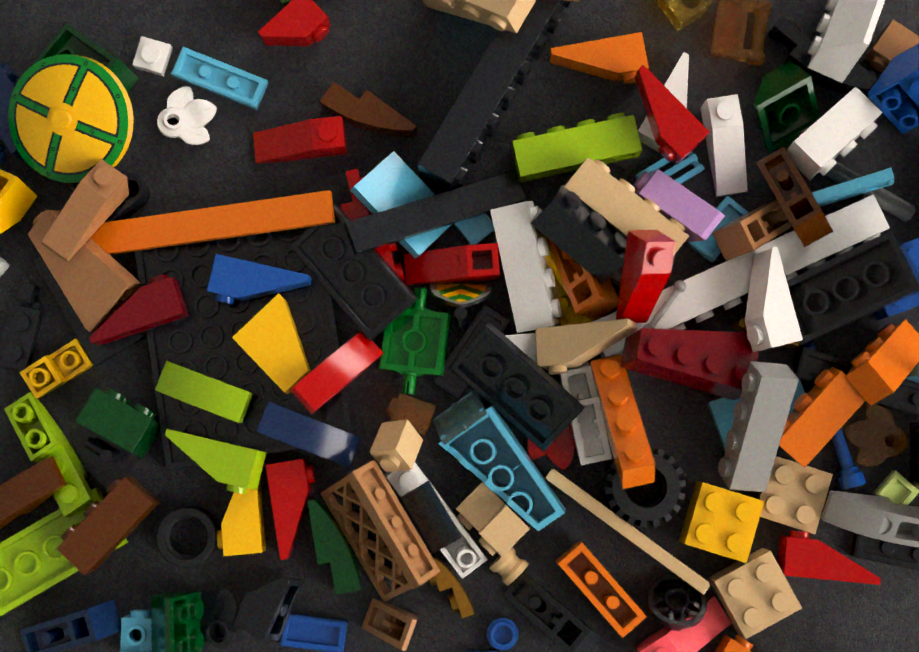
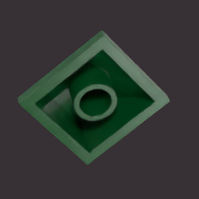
[754,61,820,154]

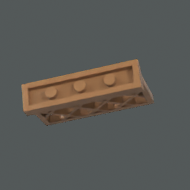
[320,459,441,602]

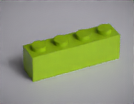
[511,113,642,183]

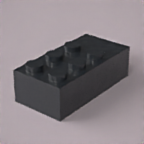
[787,230,919,345]

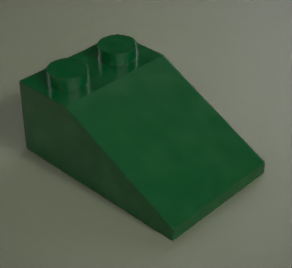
[29,23,139,93]

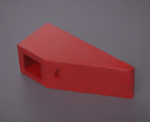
[404,243,500,285]

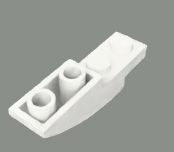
[385,463,487,579]

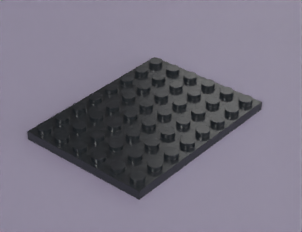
[135,227,354,471]

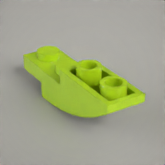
[4,392,96,518]

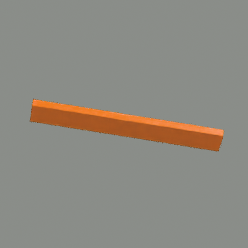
[90,190,335,255]

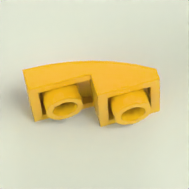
[19,338,94,399]

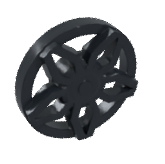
[646,575,707,631]

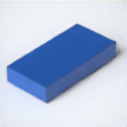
[280,613,348,652]

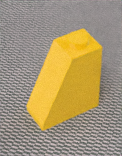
[232,293,311,394]

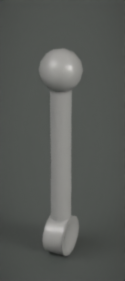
[643,280,686,329]

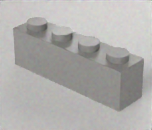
[718,361,799,492]

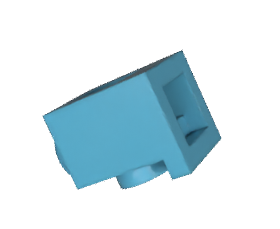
[119,610,152,652]

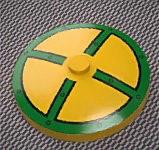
[8,54,133,183]

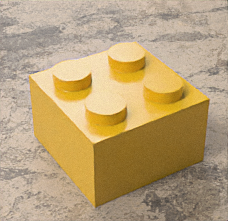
[678,481,764,563]

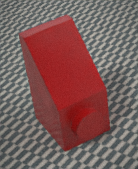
[258,0,331,46]

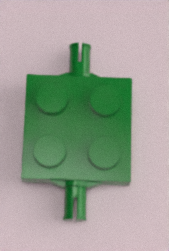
[379,288,450,395]

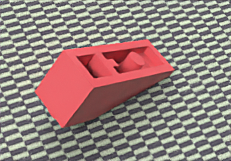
[634,595,732,652]

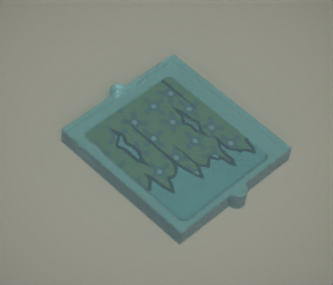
[433,390,487,445]

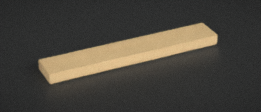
[545,469,710,594]

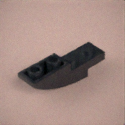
[767,16,879,98]

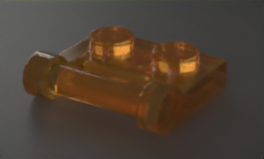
[709,0,773,65]

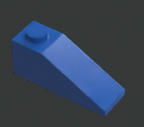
[207,254,312,305]

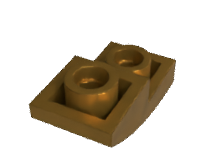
[429,557,474,618]

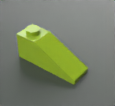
[165,429,266,494]

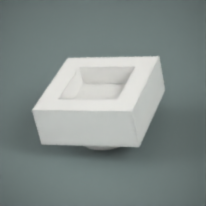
[132,36,173,76]

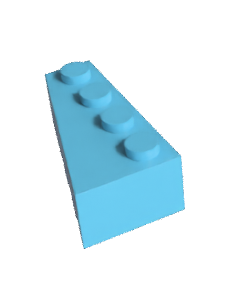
[438,406,566,531]

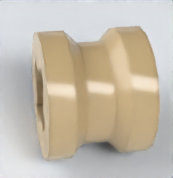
[489,547,529,586]

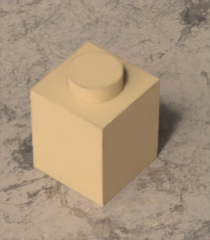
[370,419,423,472]

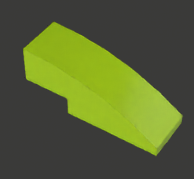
[155,361,254,423]

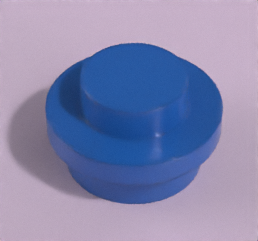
[487,617,519,650]

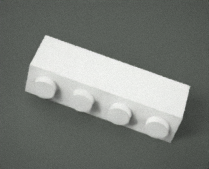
[490,201,562,333]

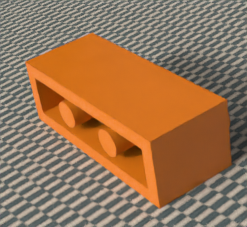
[845,319,919,406]
[779,367,866,468]
[555,540,647,638]

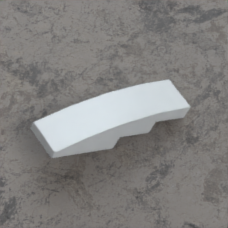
[558,361,612,465]

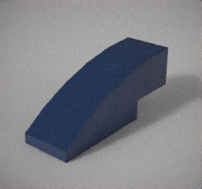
[256,402,361,467]

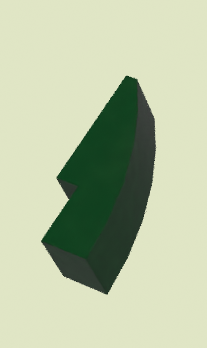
[308,499,363,594]

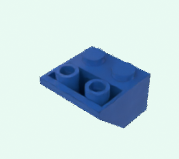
[868,43,919,134]

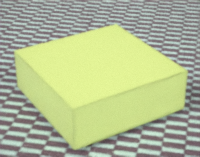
[873,470,919,505]

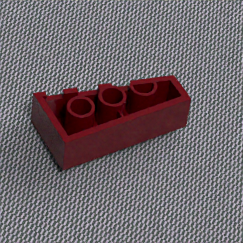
[621,328,759,400]

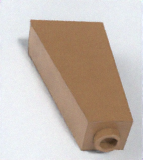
[28,210,142,333]

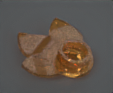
[844,404,907,467]

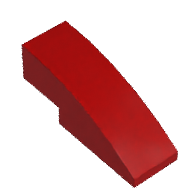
[291,331,384,414]

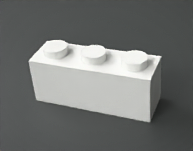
[786,87,883,180]

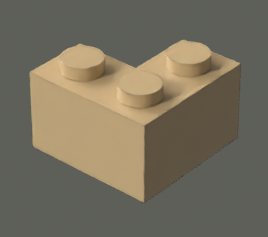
[456,481,530,557]

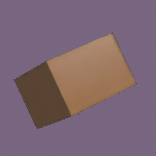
[361,598,418,651]

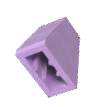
[634,169,725,242]

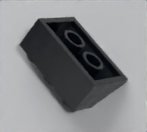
[531,185,627,284]

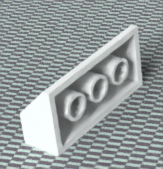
[808,0,885,83]

